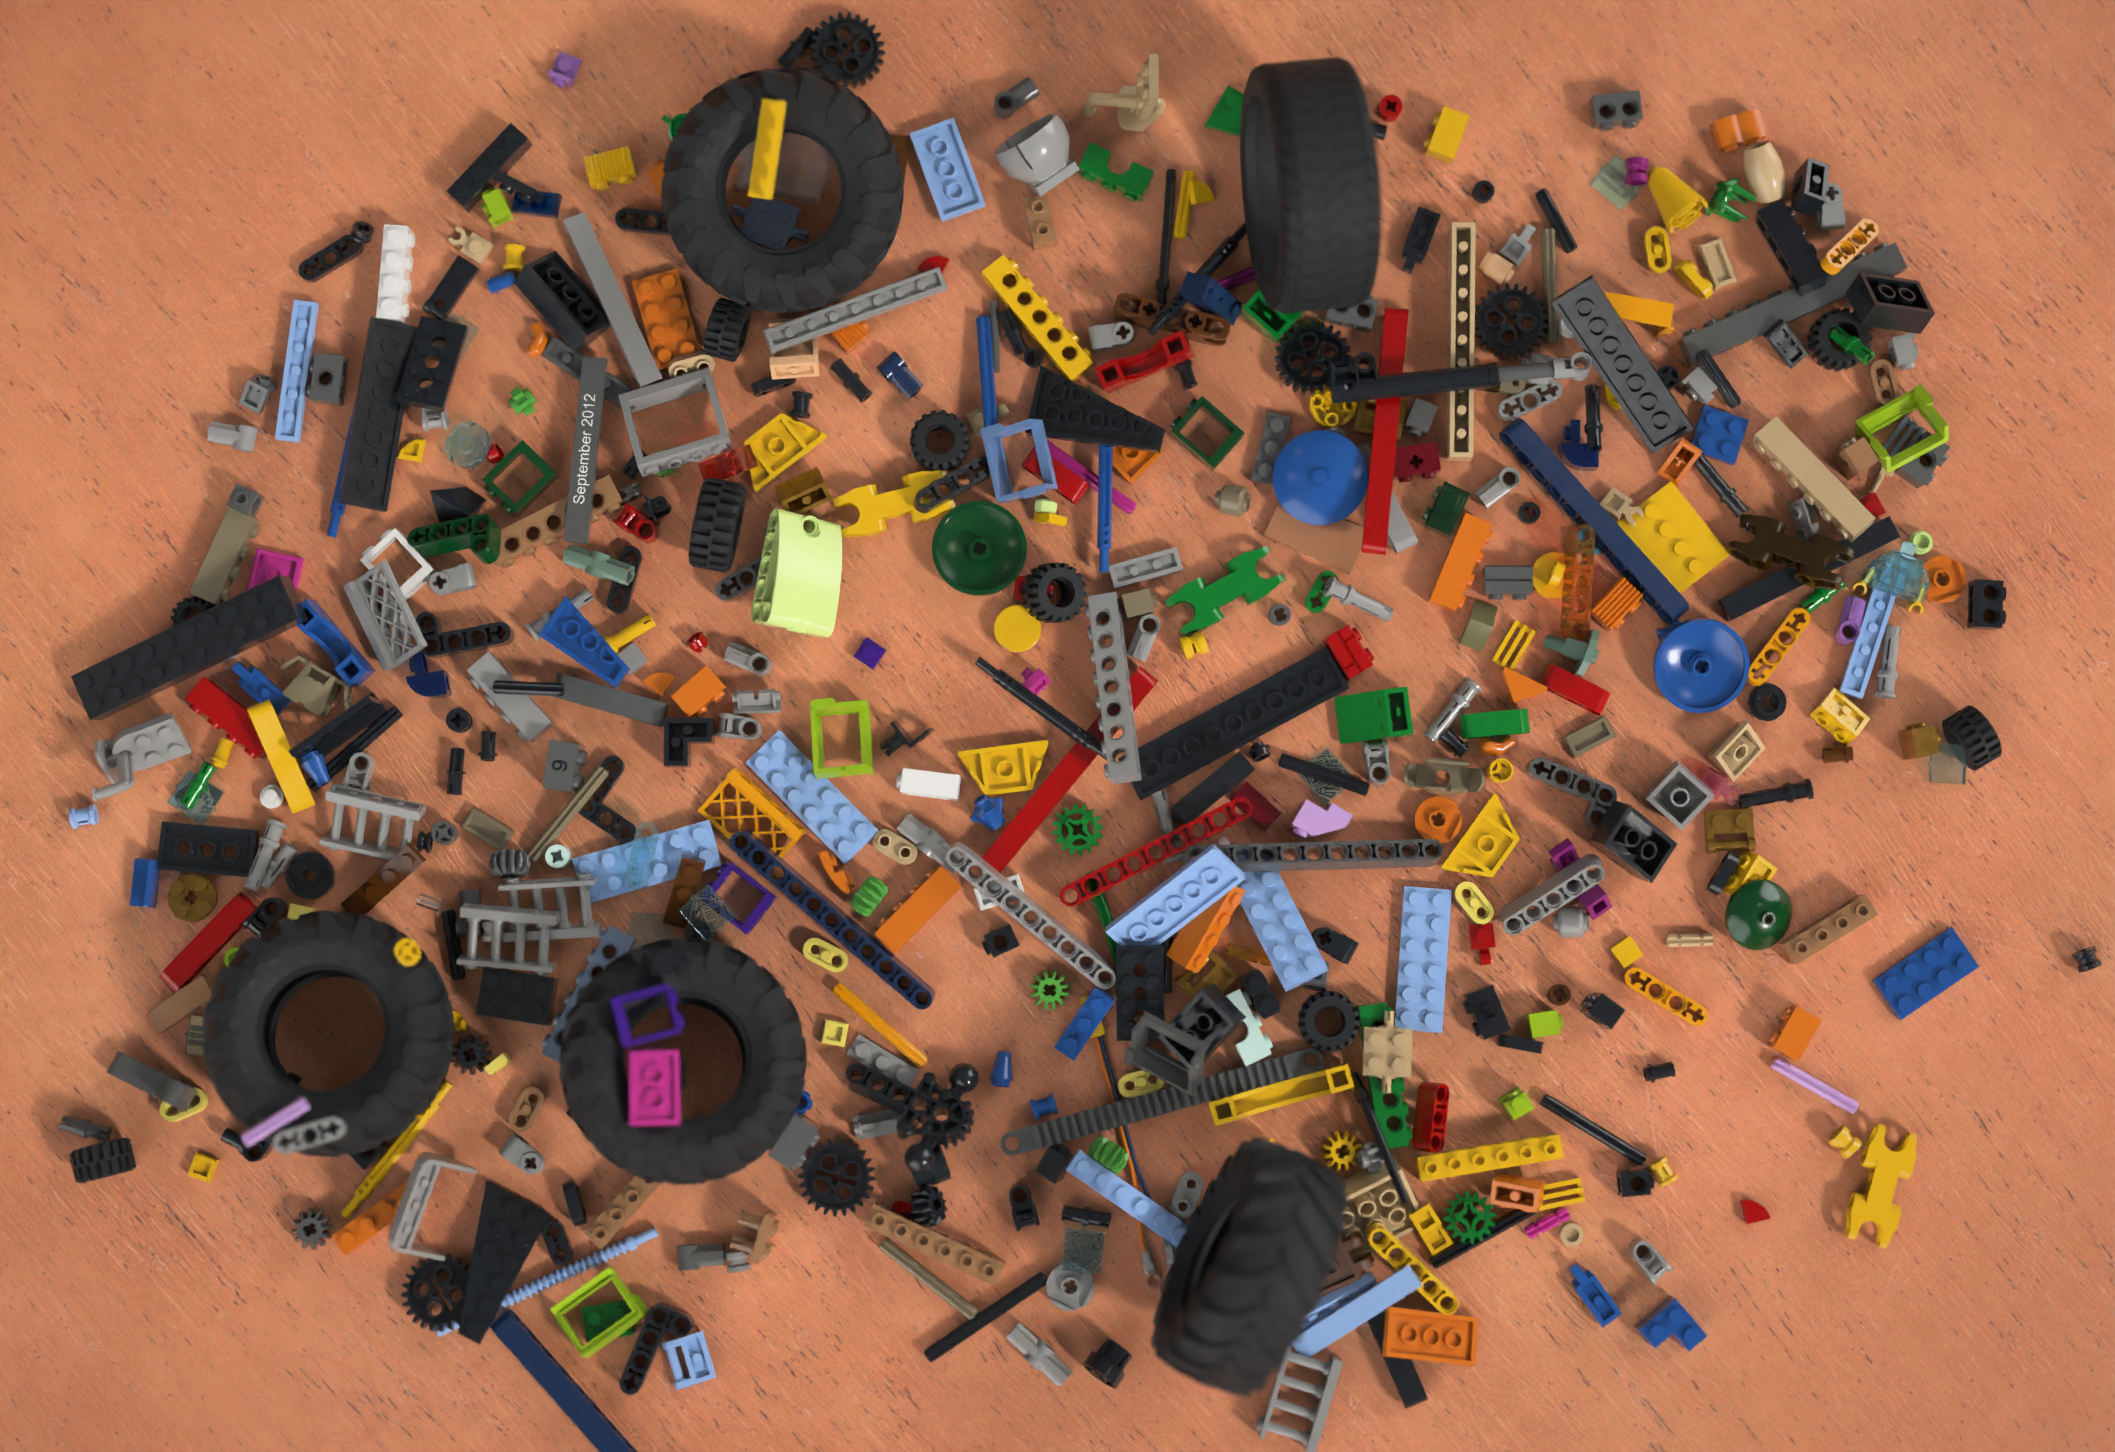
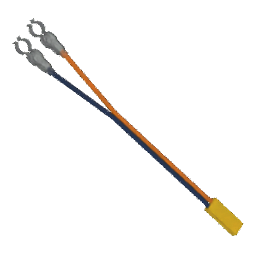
[1079,995,1175,1294]

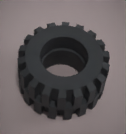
[704,297,750,362]
[1807,308,1873,371]
[910,410,970,471]
[1021,563,1087,623]
[1942,705,2002,771]
[1298,991,1360,1051]
[69,1137,137,1183]

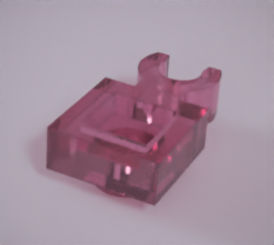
[1701,767,1742,805]

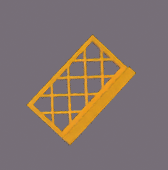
[697,767,807,863]

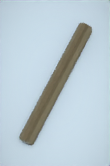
[1541,228,1559,344]
[527,766,609,862]
[879,1238,978,1320]

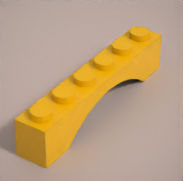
[1208,1063,1354,1126]

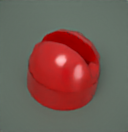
[484,443,505,464]
[687,632,708,653]

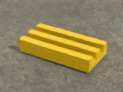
[1491,620,1536,670]
[1538,1177,1586,1211]

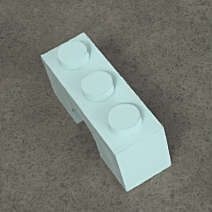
[1226,989,1273,1066]

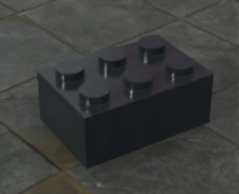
[1846,272,1935,334]
[1589,800,1677,883]
[475,967,559,1026]
[1158,983,1246,1068]

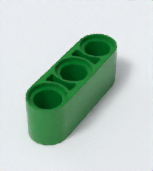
[1459,709,1530,739]

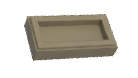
[1562,716,1616,758]
[461,807,515,850]

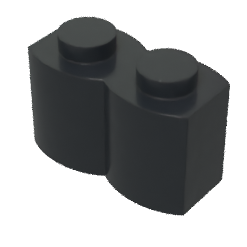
[1241,969,1280,1019]

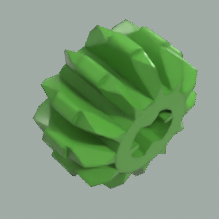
[850,876,888,917]
[1030,970,1070,1010]
[1087,1136,1129,1174]

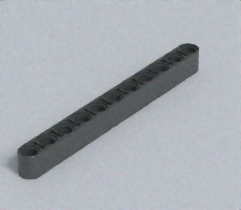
[1182,839,1443,872]

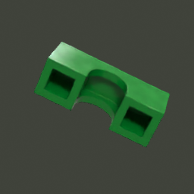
[1078,142,1154,202]

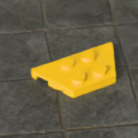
[744,413,828,493]
[957,740,1049,796]
[1440,793,1520,878]

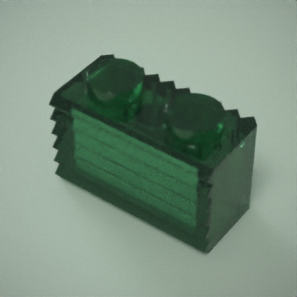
[1421,482,1471,538]

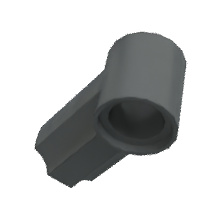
[994,77,1039,119]
[456,890,483,937]
[676,1243,725,1271]

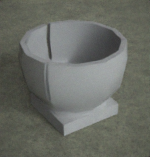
[995,113,1080,196]

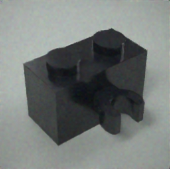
[1462,984,1511,1040]

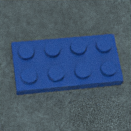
[1872,927,1979,1020]

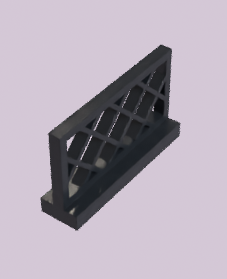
[289,692,387,759]

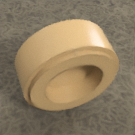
[1558,1222,1584,1247]

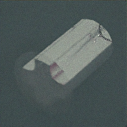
[416,892,445,916]

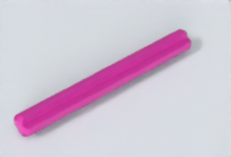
[1047,439,1136,514]

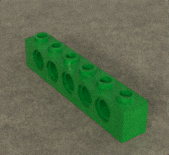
[1356,1002,1412,1148]

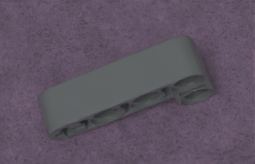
[715,527,767,603]
[1526,757,1617,829]
[107,1051,198,1112]

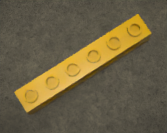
[982,254,1094,382]
[1414,1133,1564,1182]

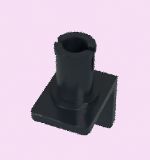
[879,720,934,757]

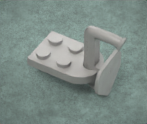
[92,713,192,802]

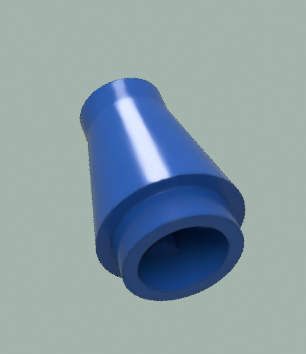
[300,750,331,788]
[989,1051,1013,1087]

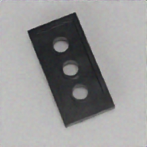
[396,316,468,412]
[157,821,259,877]
[1116,945,1164,1041]

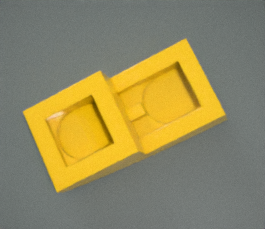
[1408,1203,1453,1256]

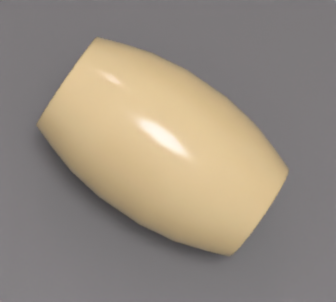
[1743,141,1786,204]

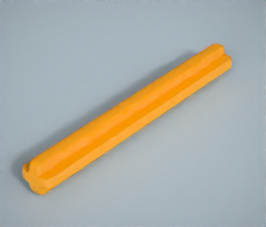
[832,982,928,1067]

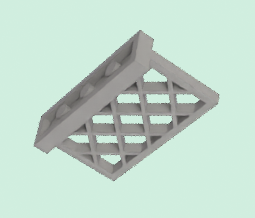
[343,560,428,671]

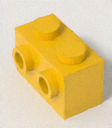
[1424,106,1470,164]

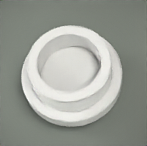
[260,785,284,809]

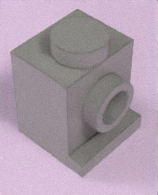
[1886,333,1918,371]
[1677,367,1718,405]

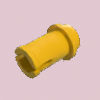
[210,737,235,769]

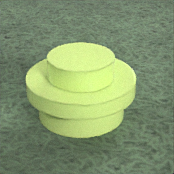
[1908,531,1933,555]

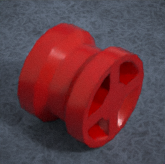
[1378,95,1403,122]

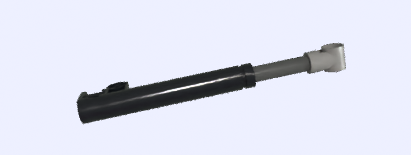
[1327,352,1592,404]

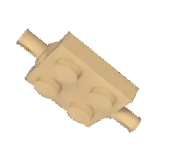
[1363,1011,1413,1093]

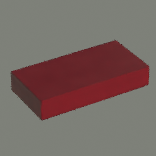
[1231,781,1282,831]

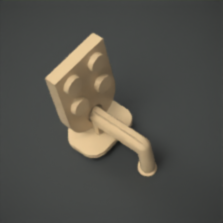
[1083,54,1166,131]

